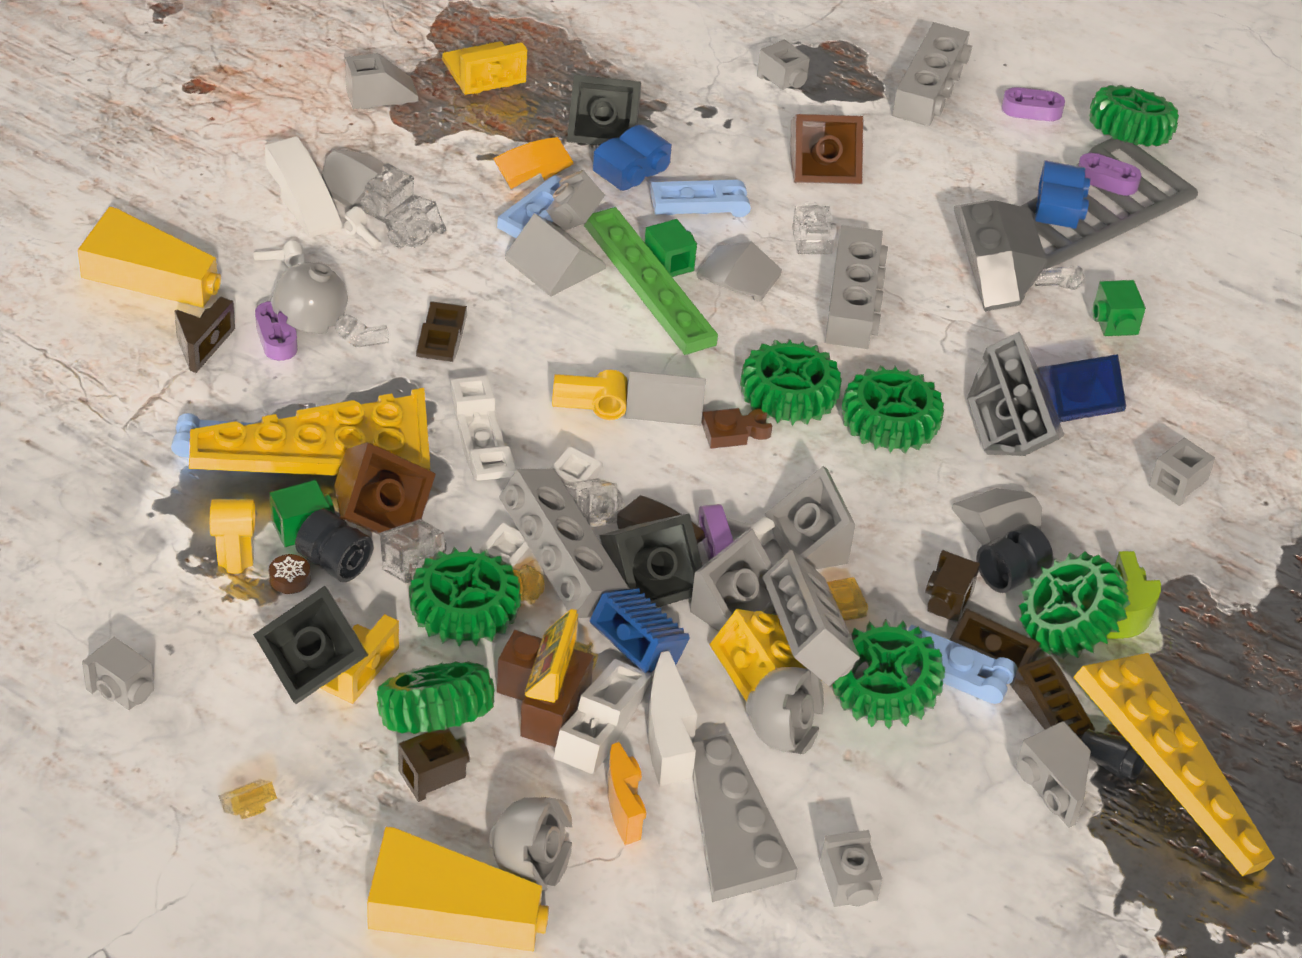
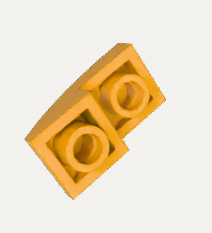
[493,137,574,189]
[608,742,646,845]

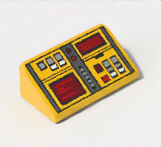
[525,609,578,703]

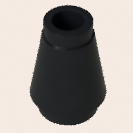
[1081,729,1145,780]

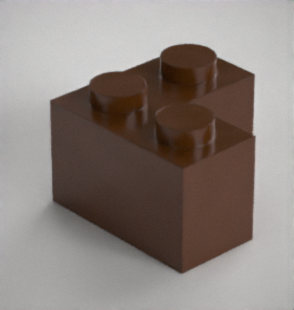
[497,630,594,748]

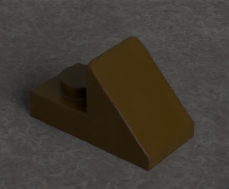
[174,296,235,373]

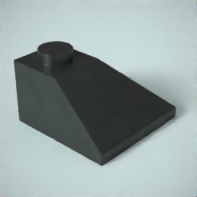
[599,514,703,608]
[253,586,368,704]

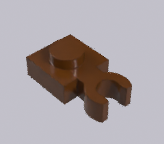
[701,408,773,449]

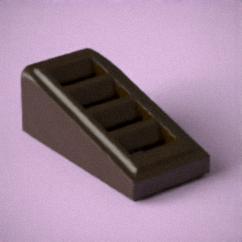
[1012,656,1095,739]

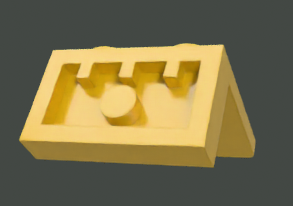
[442,41,527,95]
[709,609,822,702]

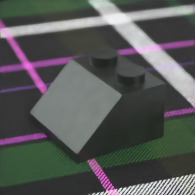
[567,75,641,146]

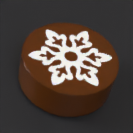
[269,554,311,594]

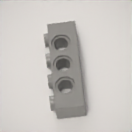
[892,22,972,126]
[825,225,888,349]
[499,469,629,618]
[762,549,860,686]

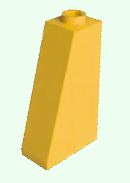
[78,206,221,308]
[367,826,549,951]

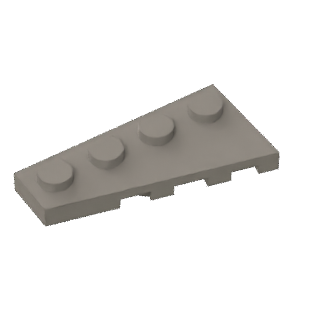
[692,734,798,902]

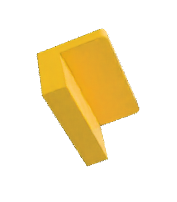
[320,614,399,704]

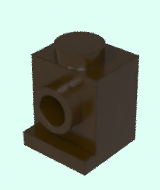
[925,550,980,623]
[398,728,470,802]

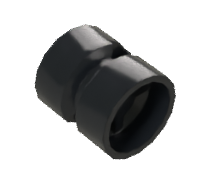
[295,508,374,582]
[976,524,1054,593]

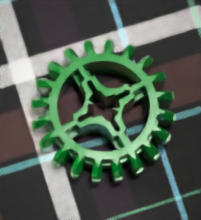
[1089,85,1179,147]
[740,339,842,426]
[841,365,944,454]
[409,546,521,647]
[1018,551,1131,659]
[832,619,945,729]
[376,661,495,734]

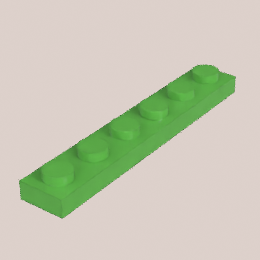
[584,207,718,355]

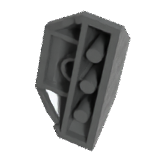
[954,200,1047,312]
[967,332,1064,456]

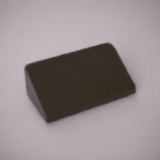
[949,608,1041,668]

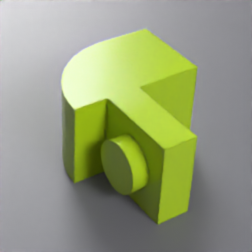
[1107,551,1161,639]

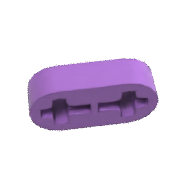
[1001,87,1065,121]
[1078,153,1142,196]
[255,301,298,361]
[698,504,733,561]

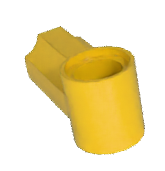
[552,369,628,420]
[210,499,255,574]

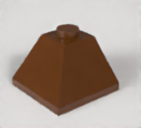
[790,114,863,185]
[334,442,436,548]

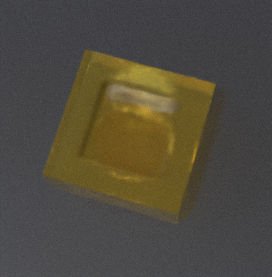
[827,577,868,621]
[218,779,278,819]

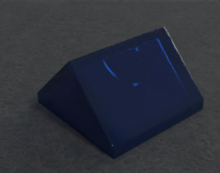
[1038,354,1126,422]

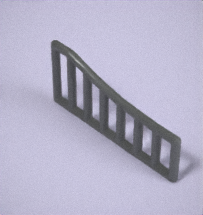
[1021,138,1198,272]

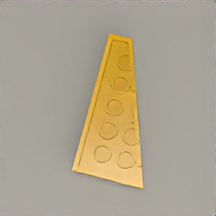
[189,388,431,475]
[1073,653,1275,876]

